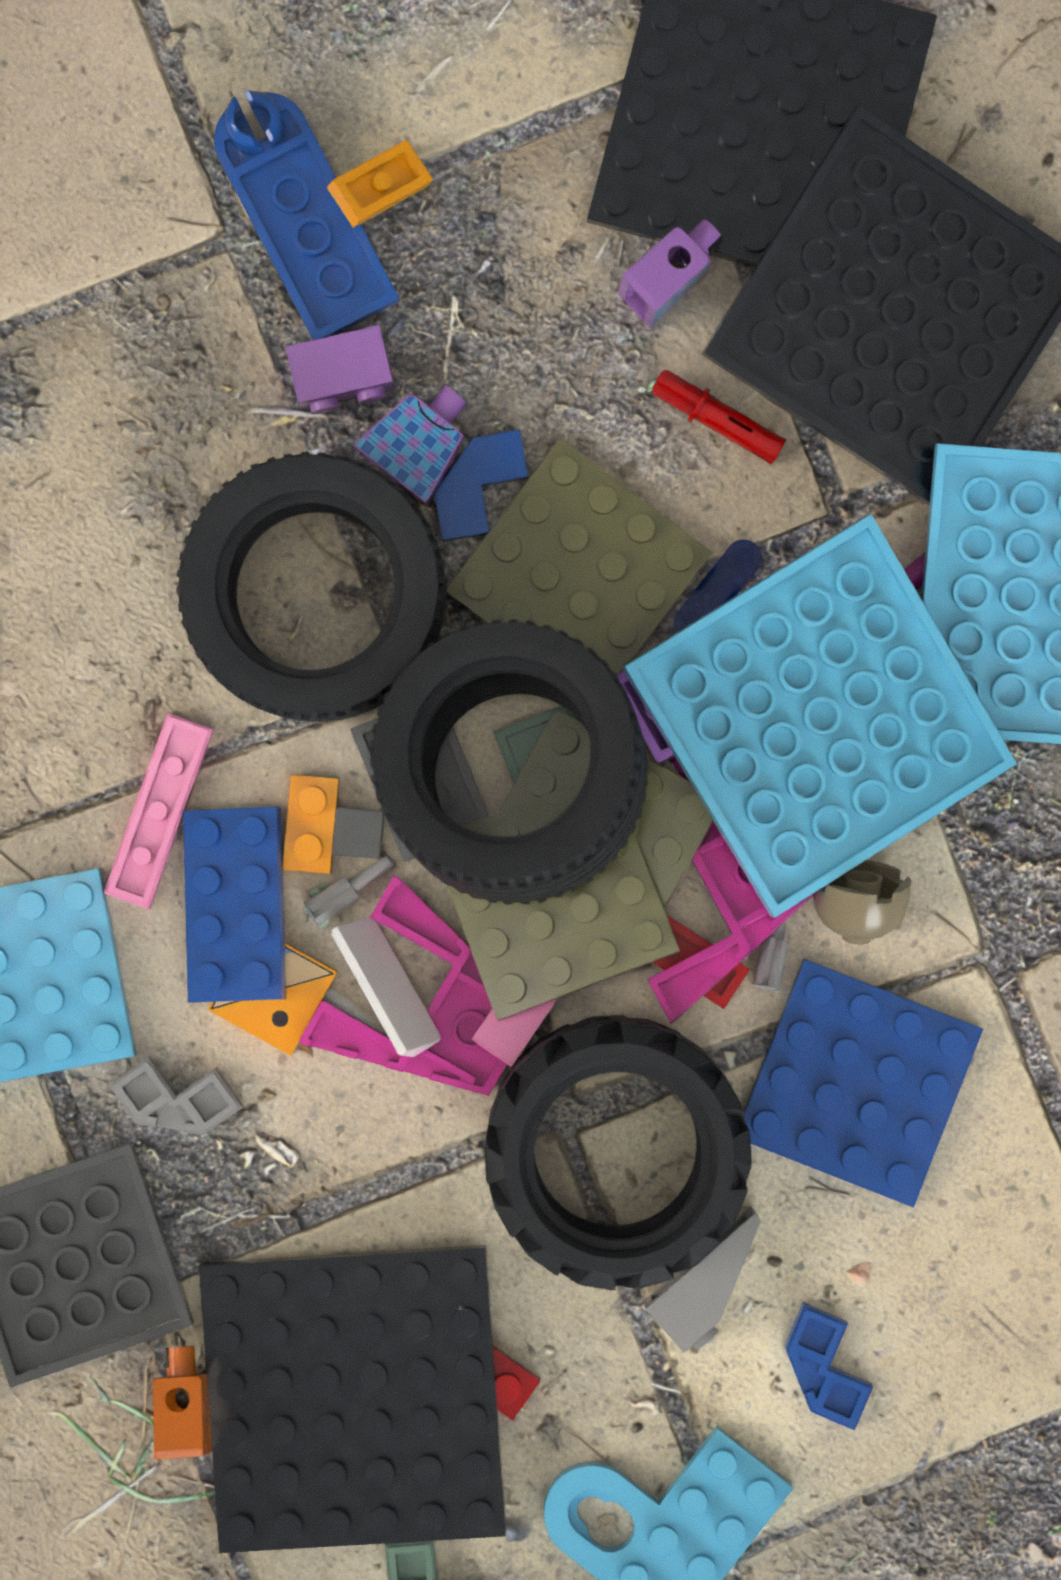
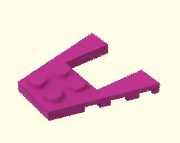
[647,821,814,1024]
[299,875,507,1096]

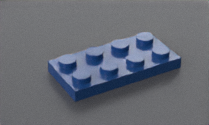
[183,806,286,1003]

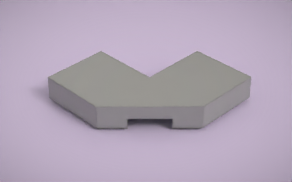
[109,1056,244,1135]

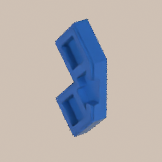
[434,430,528,542]
[784,1302,874,1430]

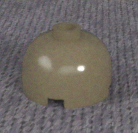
[813,860,911,945]

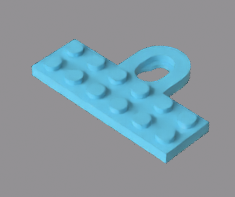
[544,1425,793,1580]

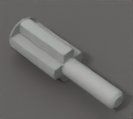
[304,855,394,926]
[752,921,789,991]

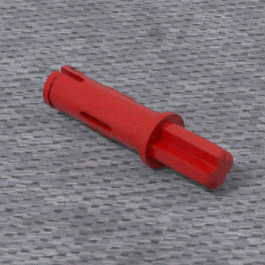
[651,370,787,465]

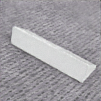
[331,918,441,1057]

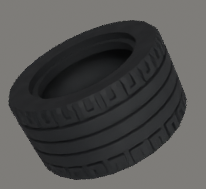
[176,452,447,722]
[370,620,648,905]

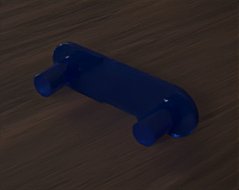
[674,539,762,632]

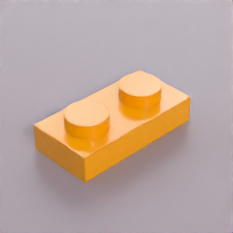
[327,140,433,228]
[282,775,340,874]

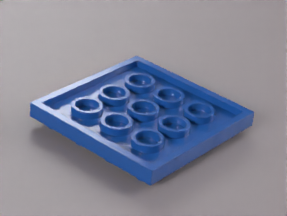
[744,958,983,1208]

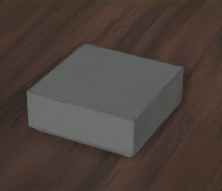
[332,807,384,859]

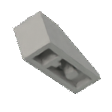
[644,1207,761,1353]

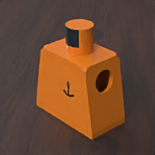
[153,1346,213,1460]

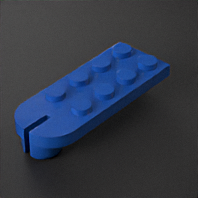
[214,90,400,340]

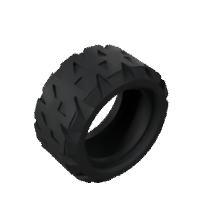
[484,1015,752,1290]

